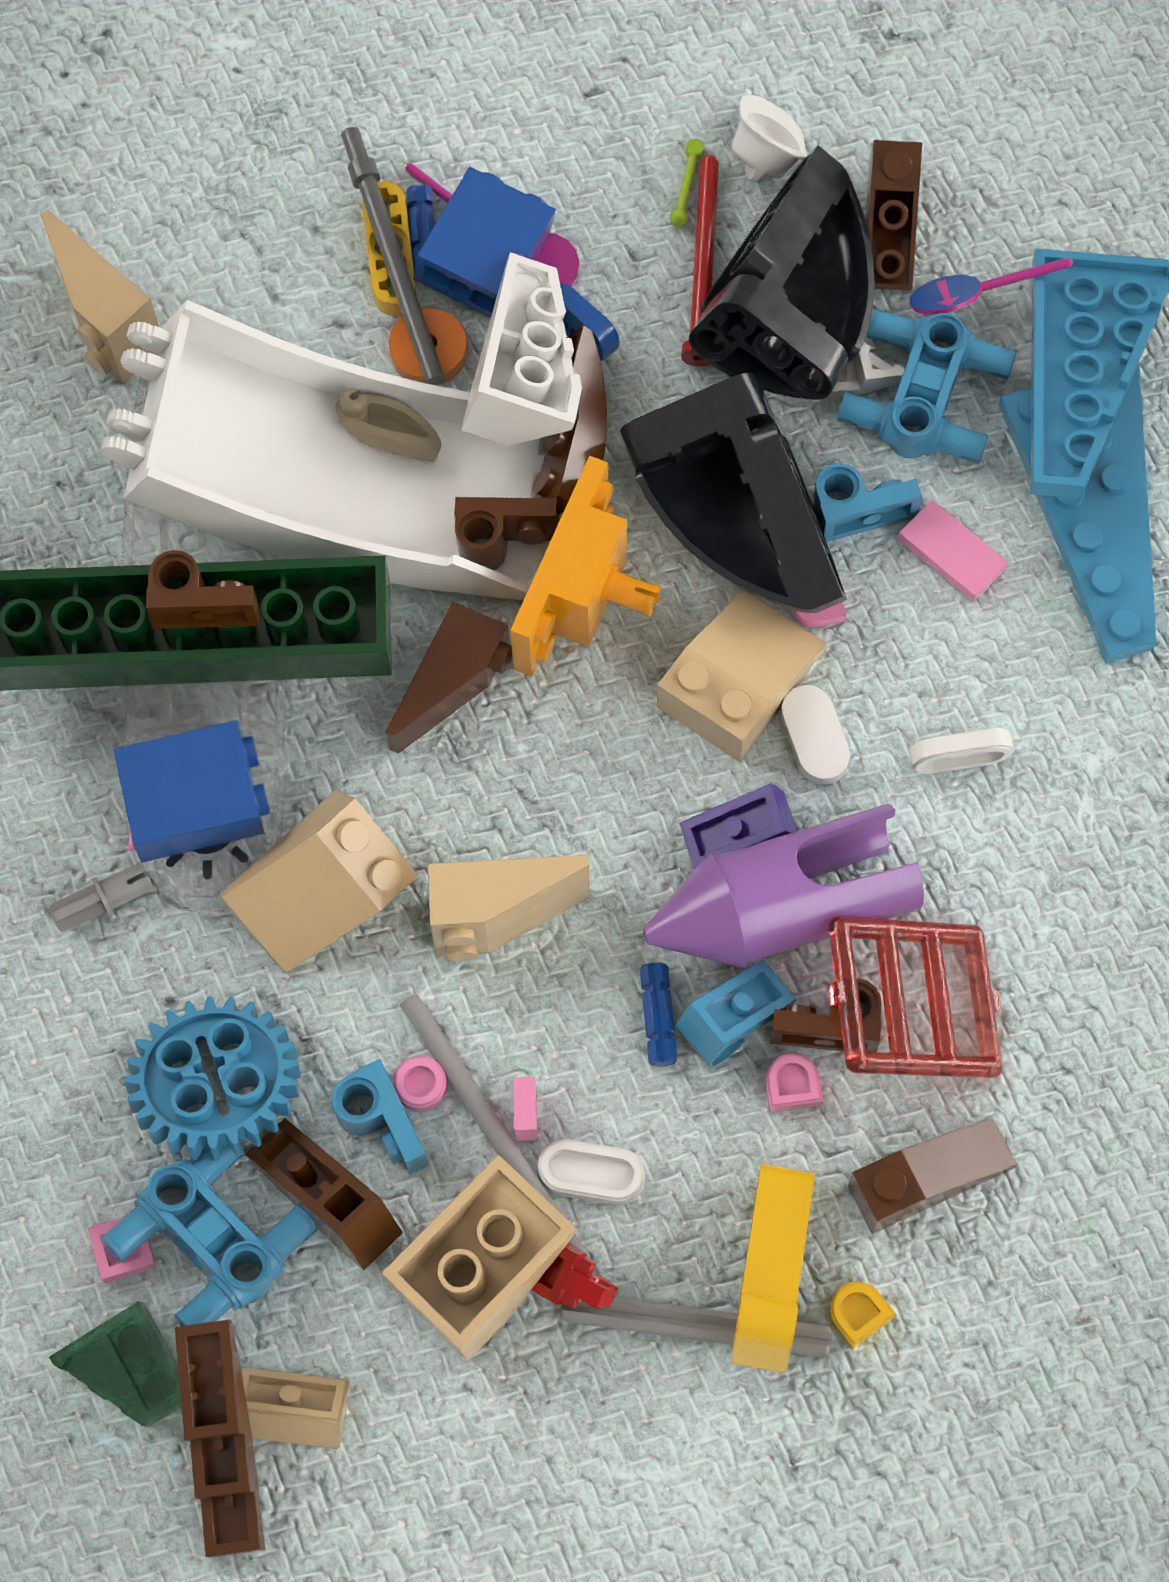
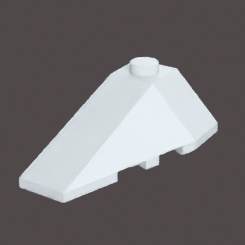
[461,252,582,446]

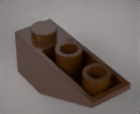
[866,140,922,290]

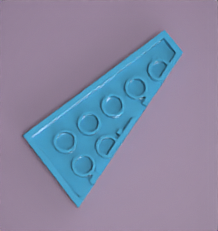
[999,363,1157,664]

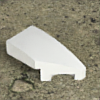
[810,342,905,403]

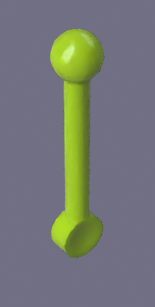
[669,139,705,227]

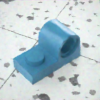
[813,463,922,542]
[676,959,797,1068]
[331,1059,429,1175]

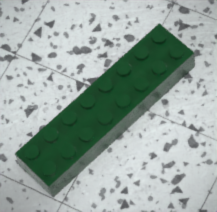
[0,555,392,691]

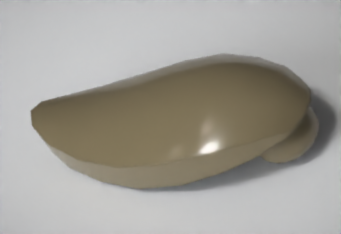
[335,388,441,461]

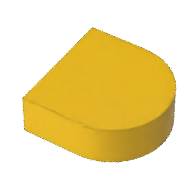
[829,1282,896,1351]

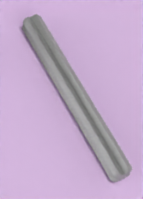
[560,1297,832,1358]

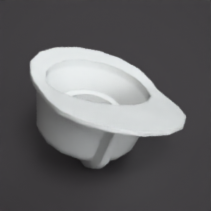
[732,94,807,182]

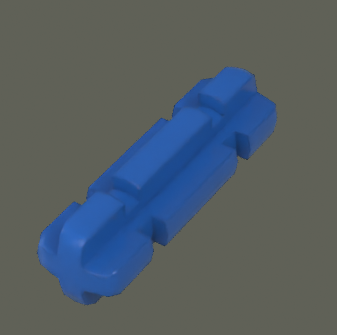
[406,184,435,271]
[640,962,677,1067]

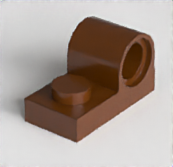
[454,497,559,571]
[146,550,259,629]
[770,978,882,1055]

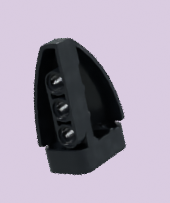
[689,145,875,400]
[620,373,847,613]

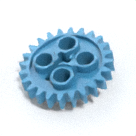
[124,996,301,1161]

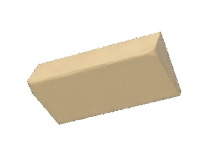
[241,1367,350,1449]

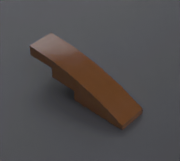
[174,1319,265,1558]

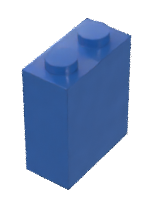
[413,166,556,318]
[113,720,271,863]

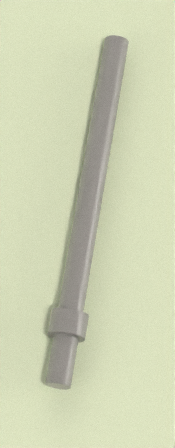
[400,994,590,1258]

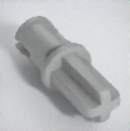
[49,861,155,932]

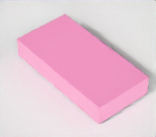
[898,500,1008,602]

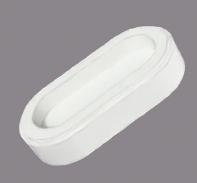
[781,685,850,785]
[909,728,1014,774]
[538,1139,645,1205]

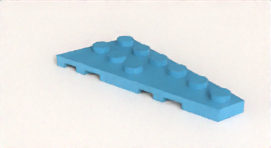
[1030,248,1169,499]

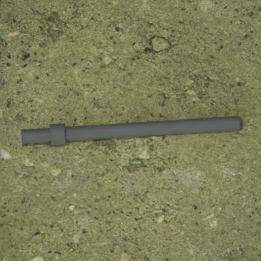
[341,127,445,385]

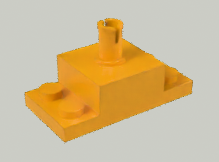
[510,456,661,676]

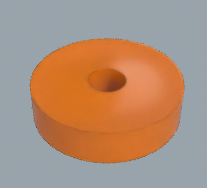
[389,308,468,386]

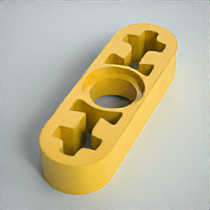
[362,181,417,316]

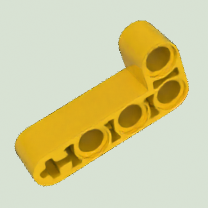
[730,1163,815,1373]

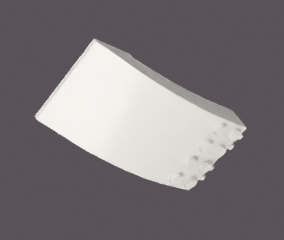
[100,300,549,601]

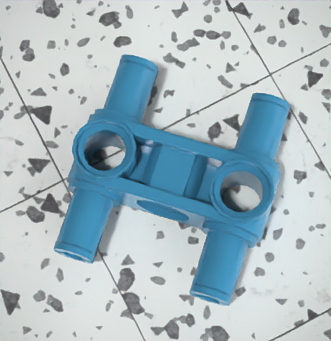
[837,308,1017,464]
[100,1145,317,1326]

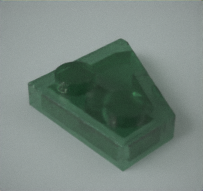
[49,1301,181,1427]

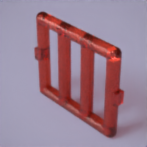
[829,916,1003,1078]

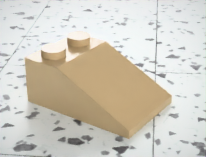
[41,210,159,384]
[657,590,827,762]
[218,790,419,973]
[428,855,590,962]
[382,1154,578,1362]

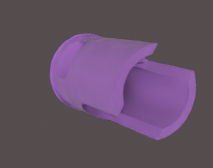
[643,804,924,969]

